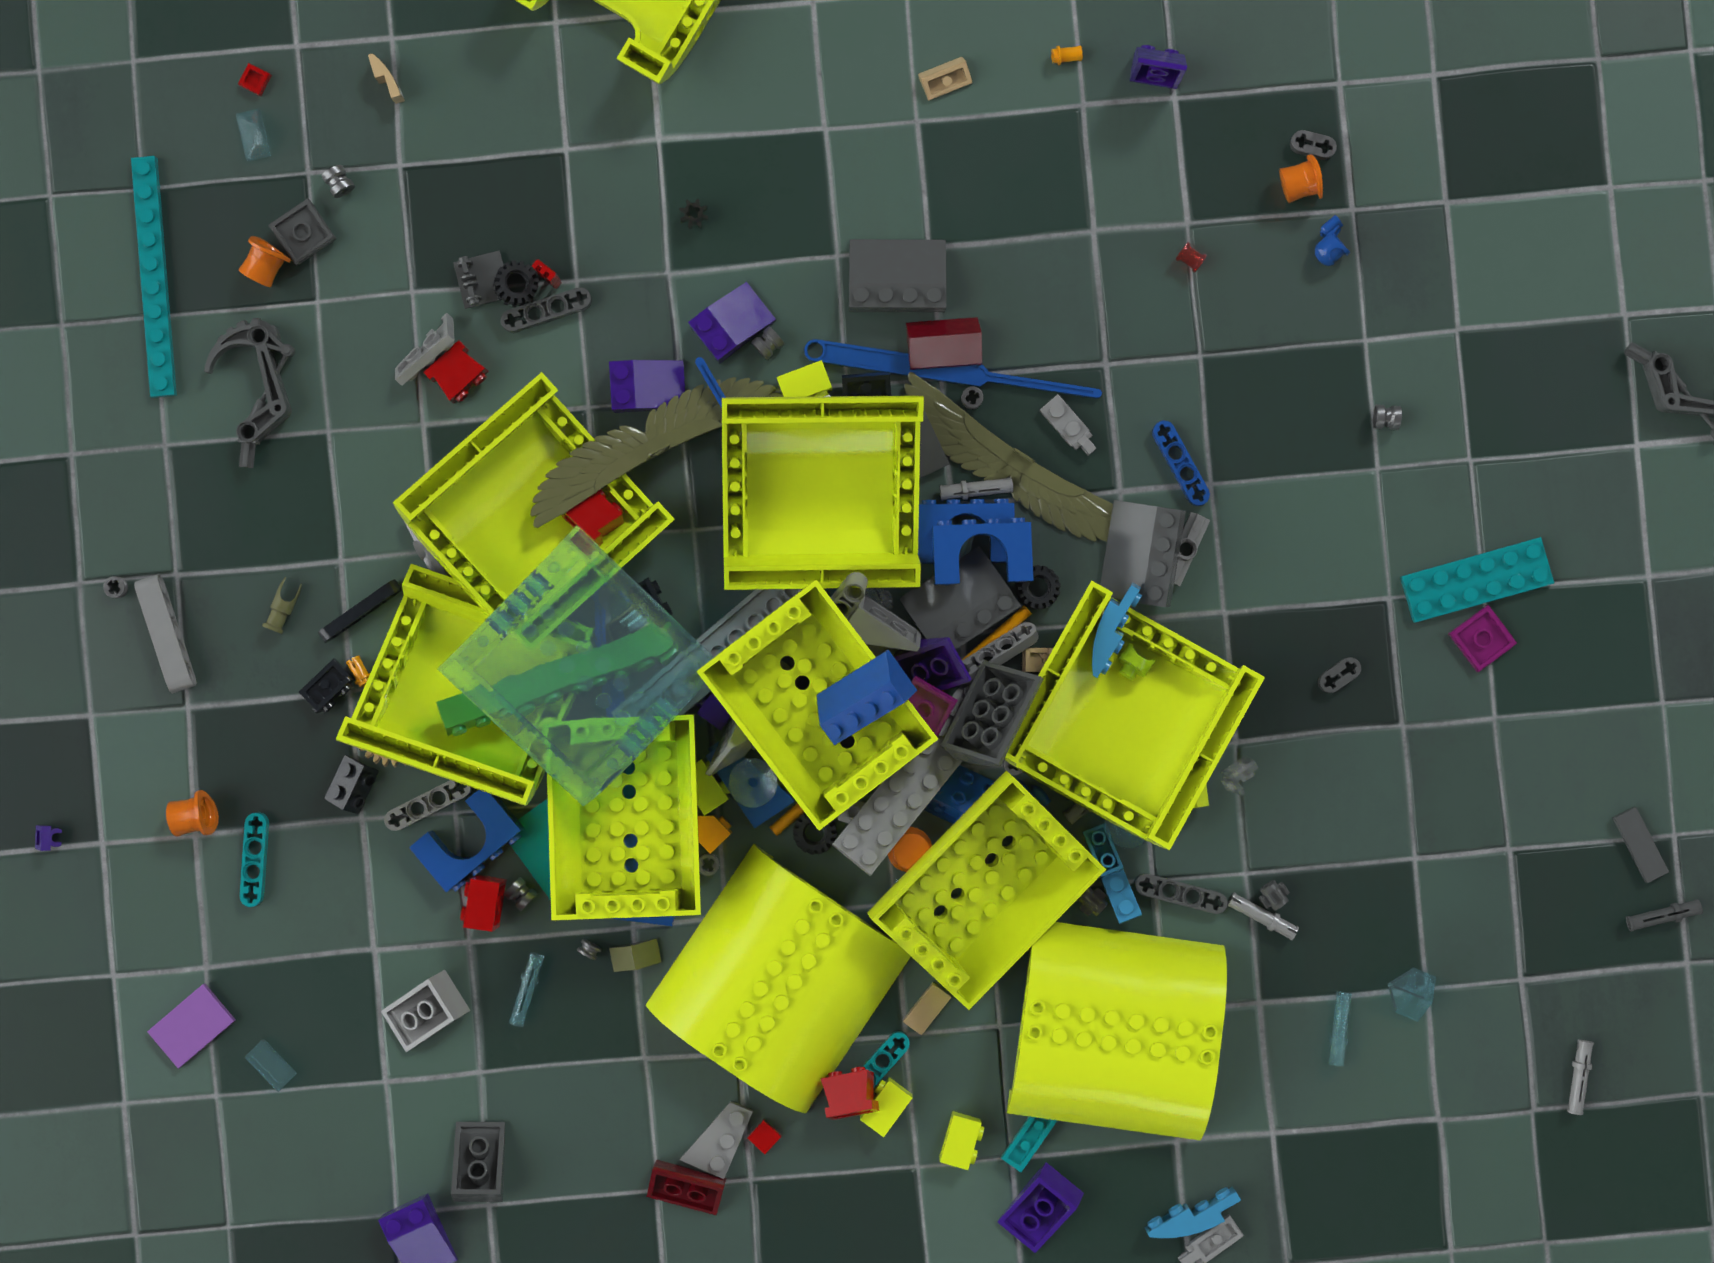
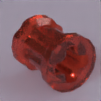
[1176,242,1207,273]

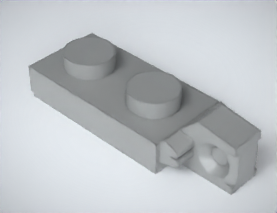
[1039,394,1096,455]
[1178,1214,1244,1263]

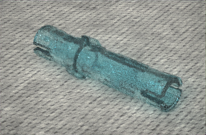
[509,952,545,1027]
[1328,991,1352,1066]

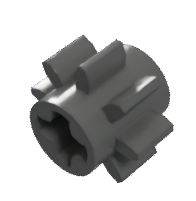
[1258,880,1290,910]

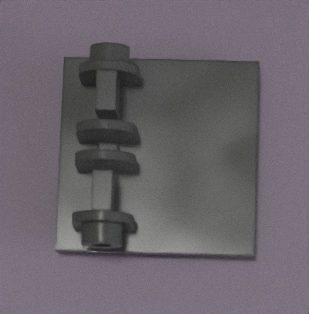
[453,250,510,309]

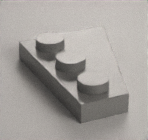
[395,313,455,386]
[680,1101,753,1179]

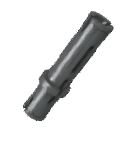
[1626,899,1703,932]

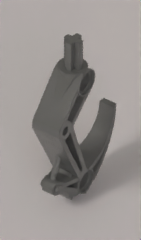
[204,318,295,468]
[1624,342,1714,439]

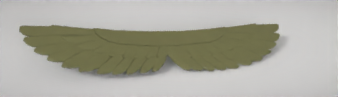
[904,372,1113,542]
[530,377,783,528]

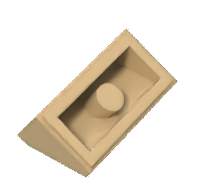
[918,57,973,101]
[903,982,952,1035]

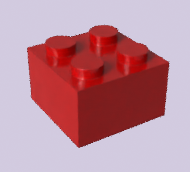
[460,875,507,932]

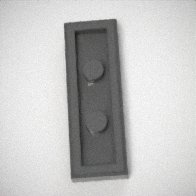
[1612,807,1669,883]

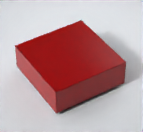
[238,63,272,97]
[747,1119,782,1154]

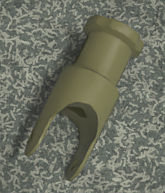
[262,577,302,634]

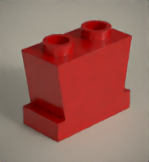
[423,340,489,404]
[562,490,624,549]
[821,1067,880,1120]

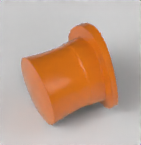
[1279,154,1323,203]
[238,236,291,287]
[166,790,219,837]
[888,826,932,872]

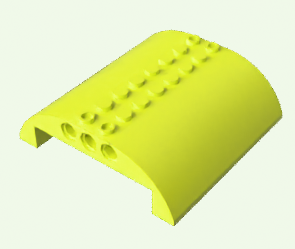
[393,372,675,652]
[722,396,924,590]
[336,564,595,806]
[1004,581,1265,850]
[646,844,911,1113]
[1007,922,1227,1140]

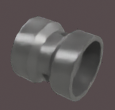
[322,165,355,198]
[751,326,785,360]
[1372,404,1402,430]
[503,877,538,911]

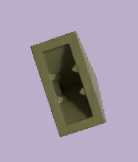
[609,938,662,972]

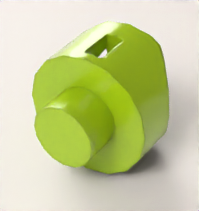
[1118,643,1155,680]

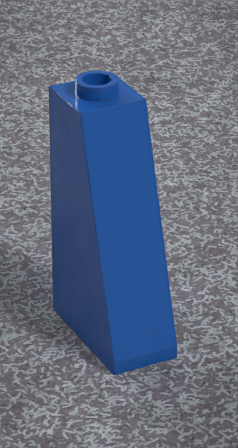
[706,741,795,828]

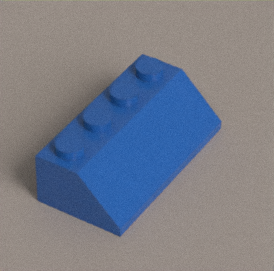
[816,650,917,745]

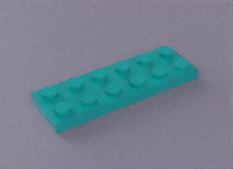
[1400,537,1554,623]

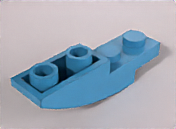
[1092,582,1142,678]
[1083,823,1142,924]
[1144,1187,1241,1238]

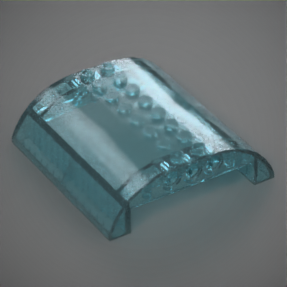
[437,525,714,806]

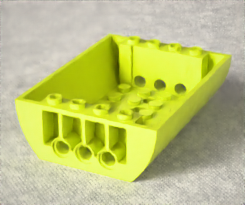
[696,580,938,830]
[545,715,701,920]
[867,771,1106,1010]

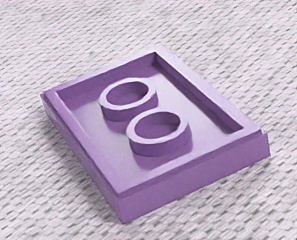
[147,983,236,1069]

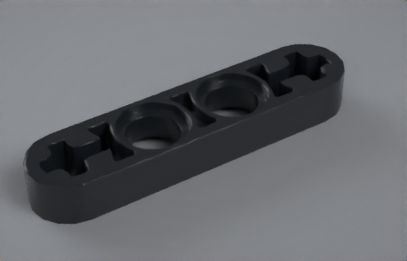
[318,579,402,643]

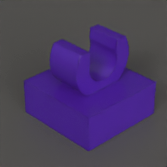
[35,825,62,851]

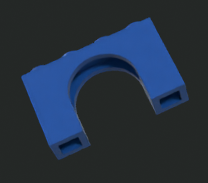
[918,499,1015,564]
[932,518,1033,585]
[409,790,525,892]

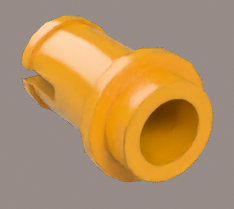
[1051,45,1083,65]
[346,656,370,688]

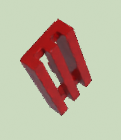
[532,259,562,289]

